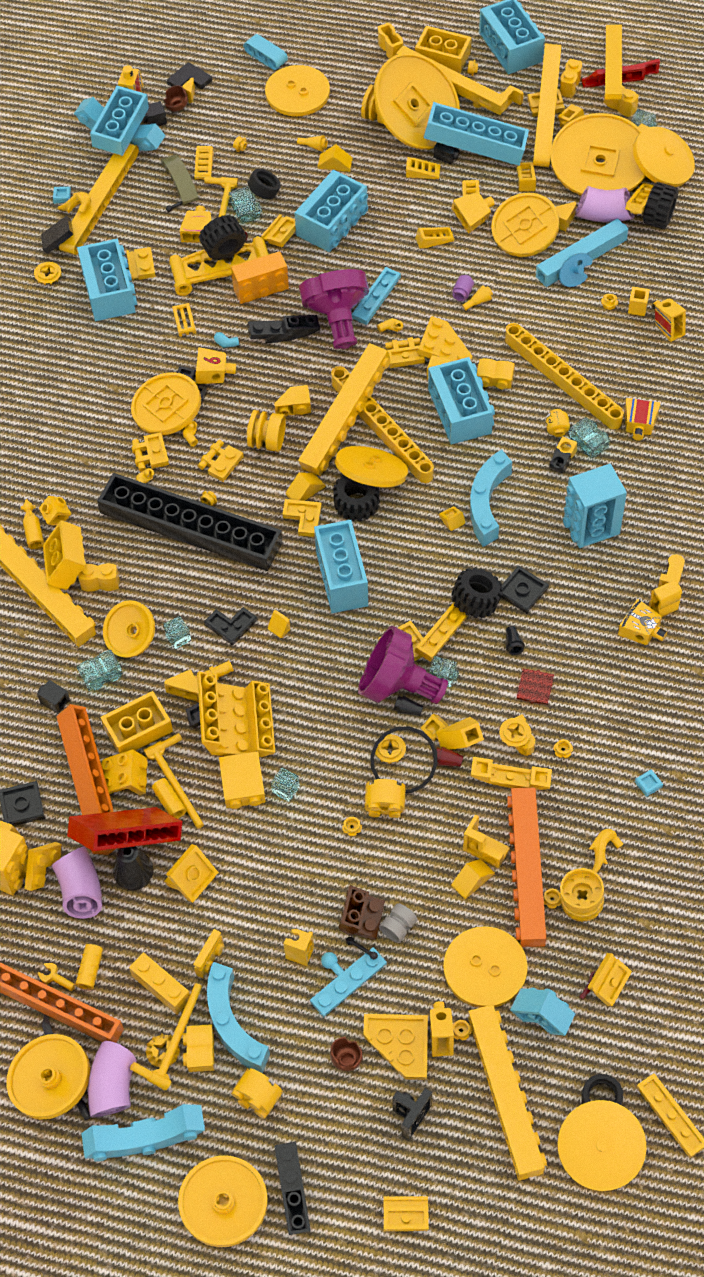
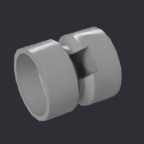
[379,903,418,943]

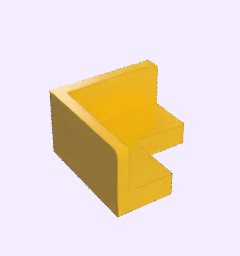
[463,815,510,868]

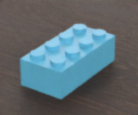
[90,86,149,156]

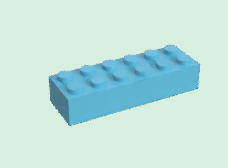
[423,102,529,166]

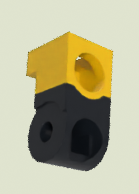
[549,436,577,474]

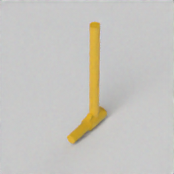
[204,177,238,217]
[143,733,204,829]
[130,983,202,1091]

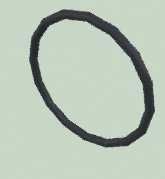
[370,726,438,793]

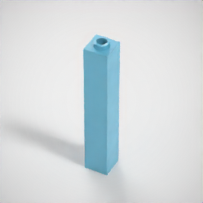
[536,218,628,287]

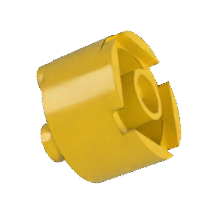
[364,779,406,818]
[231,1068,283,1119]

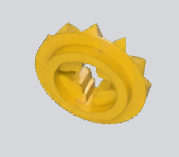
[34,262,61,285]
[499,718,531,749]
[375,734,406,764]
[145,1033,180,1068]

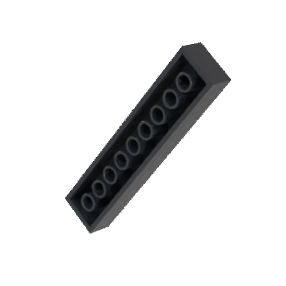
[97,473,283,572]

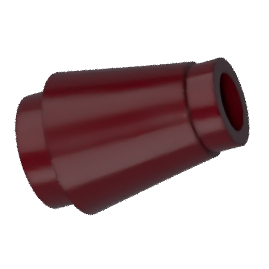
[433,746,463,767]

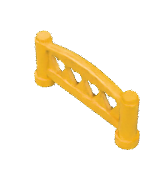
[169,236,269,296]

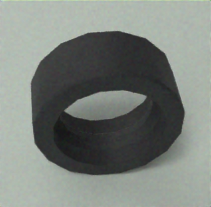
[247,168,281,200]
[581,1074,623,1105]

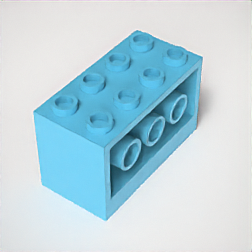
[479,0,545,74]
[295,169,368,253]
[77,238,137,321]
[428,357,495,445]
[563,463,627,548]
[314,520,368,614]

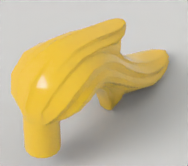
[57,192,91,213]
[589,828,623,873]

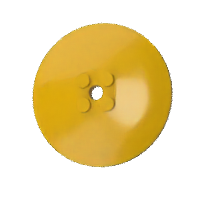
[374,53,460,150]
[551,113,646,196]

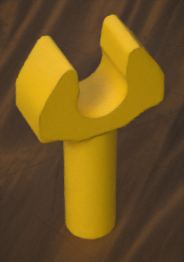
[38,963,76,992]

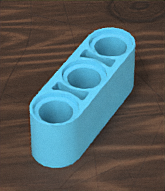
[243,34,288,70]

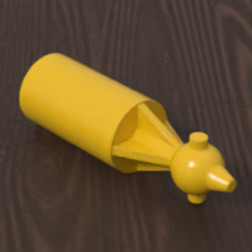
[20,499,44,550]

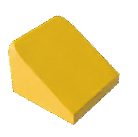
[182,78,195,103]
[438,506,466,531]
[268,610,290,638]
[421,714,449,741]

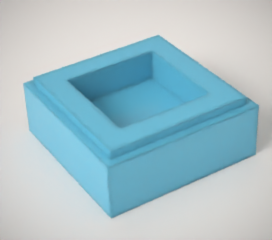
[53,187,71,203]
[635,769,663,797]

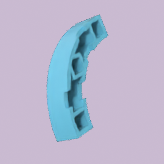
[74,97,166,151]
[470,449,512,547]
[207,962,270,1074]
[82,1104,205,1162]

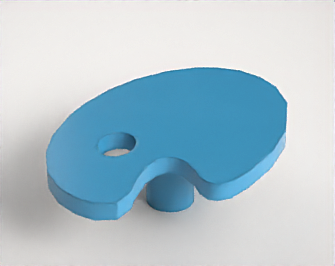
[559,253,592,287]

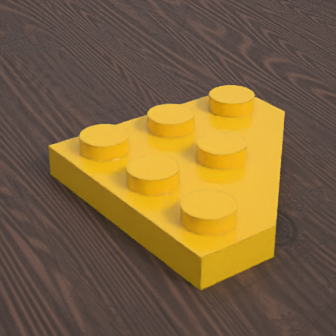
[417,316,472,361]
[364,1014,428,1080]

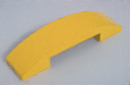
[471,757,552,790]

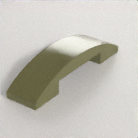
[161,155,199,205]

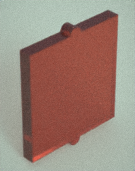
[516,668,554,705]

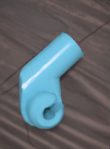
[214,332,239,348]

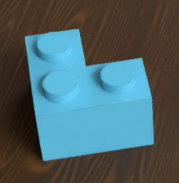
[510,988,575,1036]

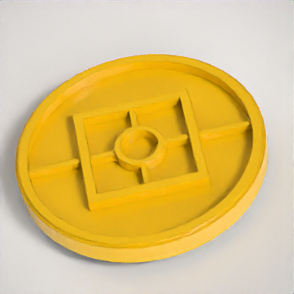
[265,65,330,116]
[491,193,560,257]
[131,372,201,435]
[335,446,408,487]
[444,927,528,1008]

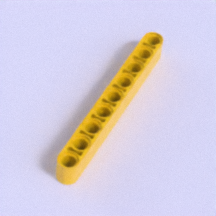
[533,43,561,167]
[59,144,139,255]
[505,323,624,430]
[331,366,434,483]

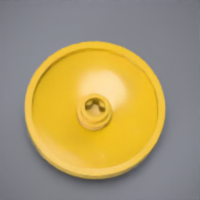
[633,127,695,187]
[7,1034,91,1119]
[557,1100,646,1191]
[178,1156,268,1247]

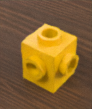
[39,496,71,526]

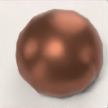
[163,85,188,112]
[330,1037,363,1072]

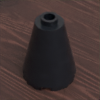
[113,846,154,891]

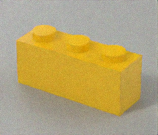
[129,952,190,1015]

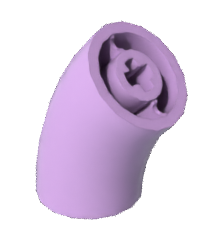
[575,186,635,222]
[51,846,102,919]
[88,1041,137,1118]

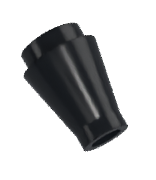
[505,626,525,655]
[393,695,423,717]

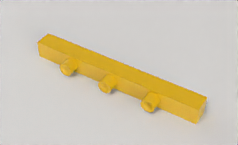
[396,45,508,115]

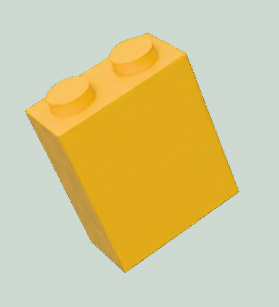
[219,752,266,809]

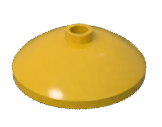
[103,600,155,658]

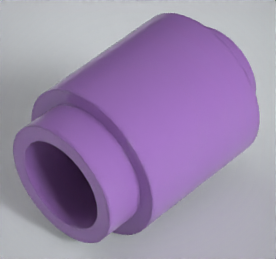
[452,275,474,301]

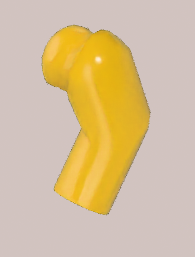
[377,318,404,333]
[183,421,198,447]
[136,468,154,484]

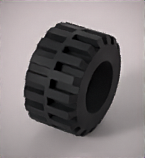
[643,182,678,229]
[199,215,247,260]
[333,475,380,521]
[451,568,503,618]

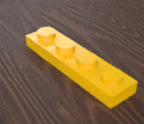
[625,182,654,214]
[414,602,468,662]
[636,1073,704,1158]

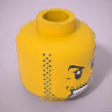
[545,409,570,437]

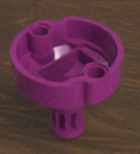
[299,269,369,349]
[358,626,448,704]

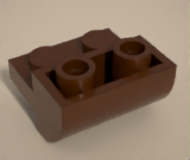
[339,885,385,941]

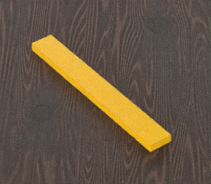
[605,25,622,100]

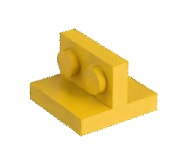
[164,844,219,903]

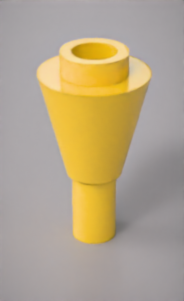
[297,135,328,152]
[462,285,493,311]

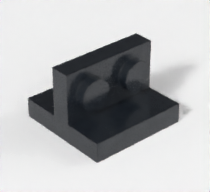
[392,1088,433,1141]

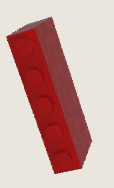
[67,807,183,851]

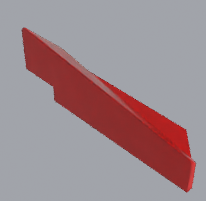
[581,59,660,88]

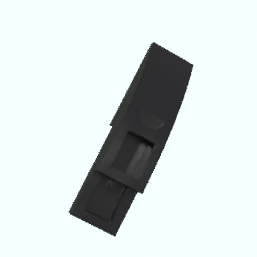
[247,315,320,343]
[274,1141,311,1235]

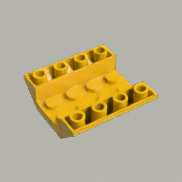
[197,671,275,757]

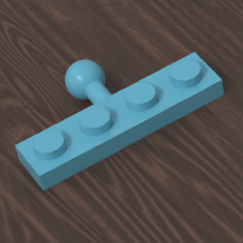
[352,267,401,325]
[310,947,387,1018]

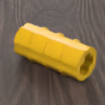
[152,778,187,819]
[75,944,103,990]

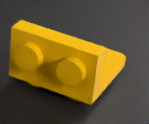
[101,749,148,796]

